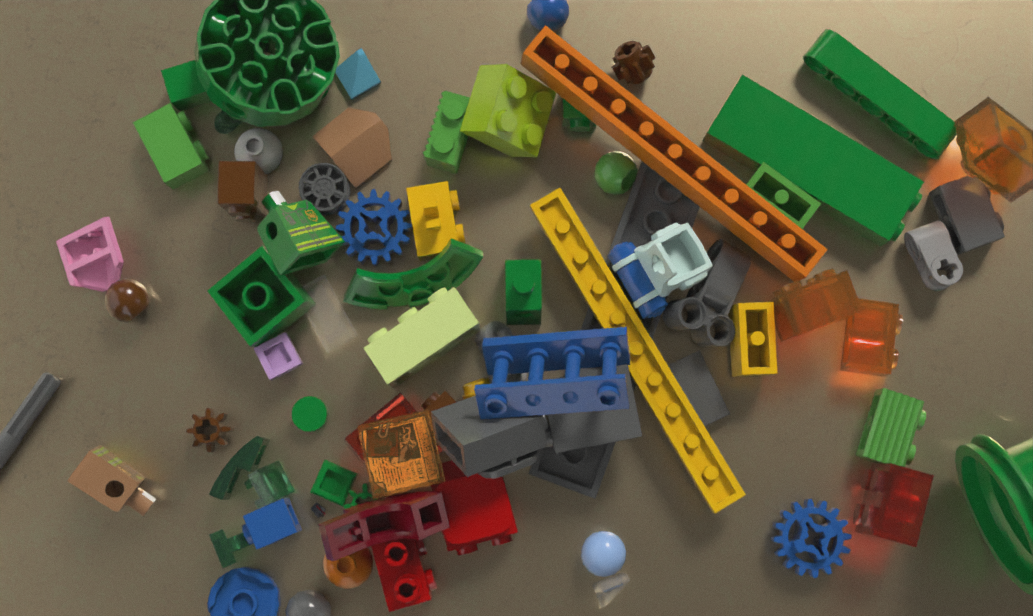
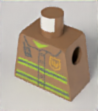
[67,445,156,517]

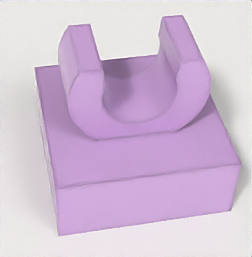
[253,332,303,381]

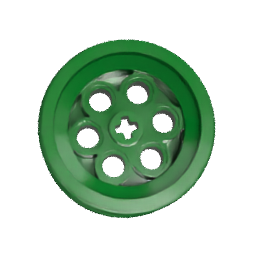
[955,434,1033,595]

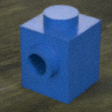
[242,498,302,550]

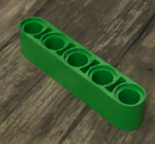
[803,29,960,160]

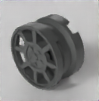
[299,163,351,216]

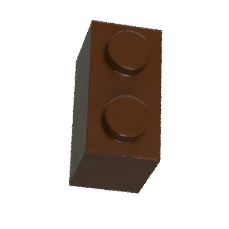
[218,161,268,223]

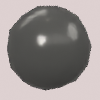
[285,589,332,616]

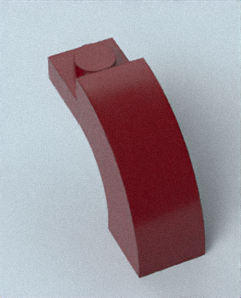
[318,491,450,561]

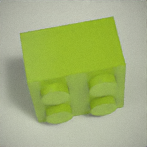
[460,64,556,157]

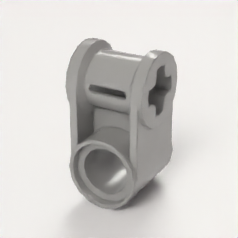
[904,220,963,291]

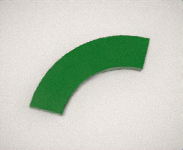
[343,238,483,310]

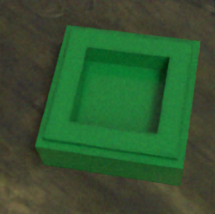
[310,460,358,507]

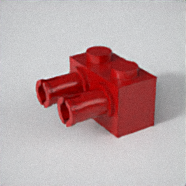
[371,538,437,612]

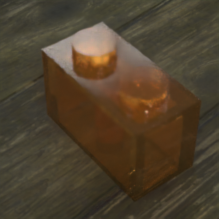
[840,298,903,377]

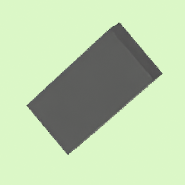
[668,350,730,426]

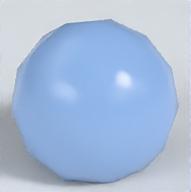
[581,531,626,577]

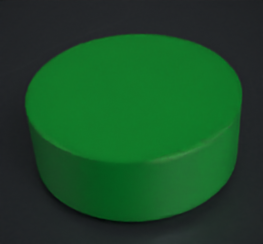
[292,396,329,432]

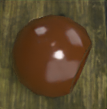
[104,278,150,323]

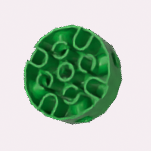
[194,0,340,127]

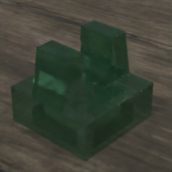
[244,460,295,508]
[209,529,250,569]

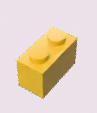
[728,302,778,377]

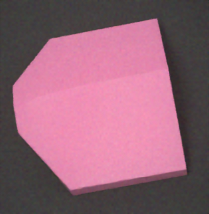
[56,217,124,292]

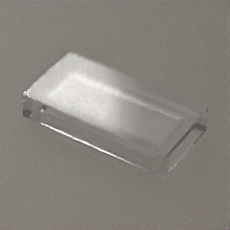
[303,275,359,353]

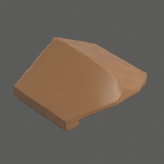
[312,108,392,189]

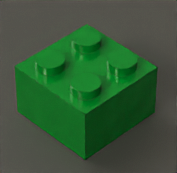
[207,246,316,347]

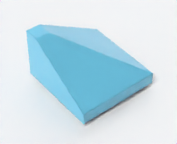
[335,48,381,100]

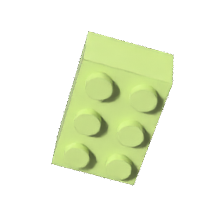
[363,287,480,389]

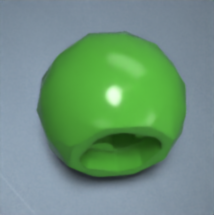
[594,151,638,195]

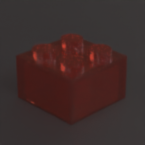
[853,463,934,547]

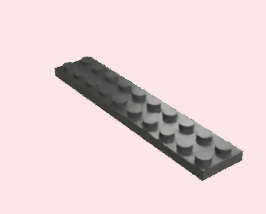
[528,161,699,499]

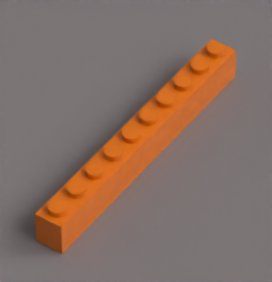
[520,25,828,282]

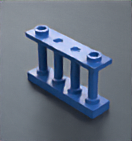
[474,327,630,419]

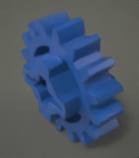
[336,189,413,266]
[771,499,852,578]

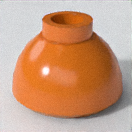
[323,548,373,589]

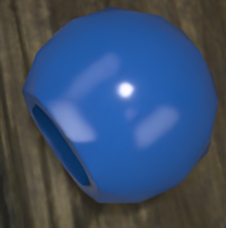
[527,0,569,31]

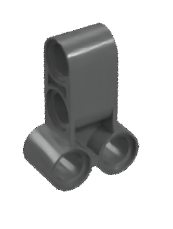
[662,239,751,347]

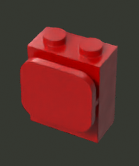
[430,460,518,556]

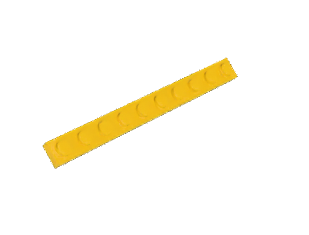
[530,188,746,513]

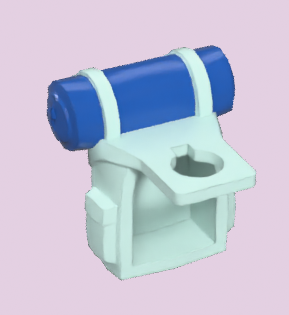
[607,222,713,319]

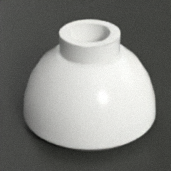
[234,128,283,174]

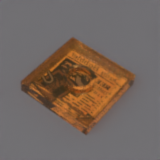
[357,410,445,499]

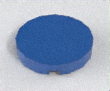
[207,566,281,616]

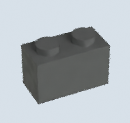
[929,172,1005,256]

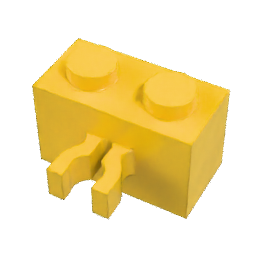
[406,181,466,262]

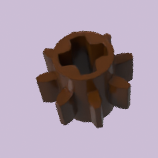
[611,41,656,84]
[186,408,234,453]

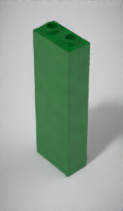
[702,74,924,246]

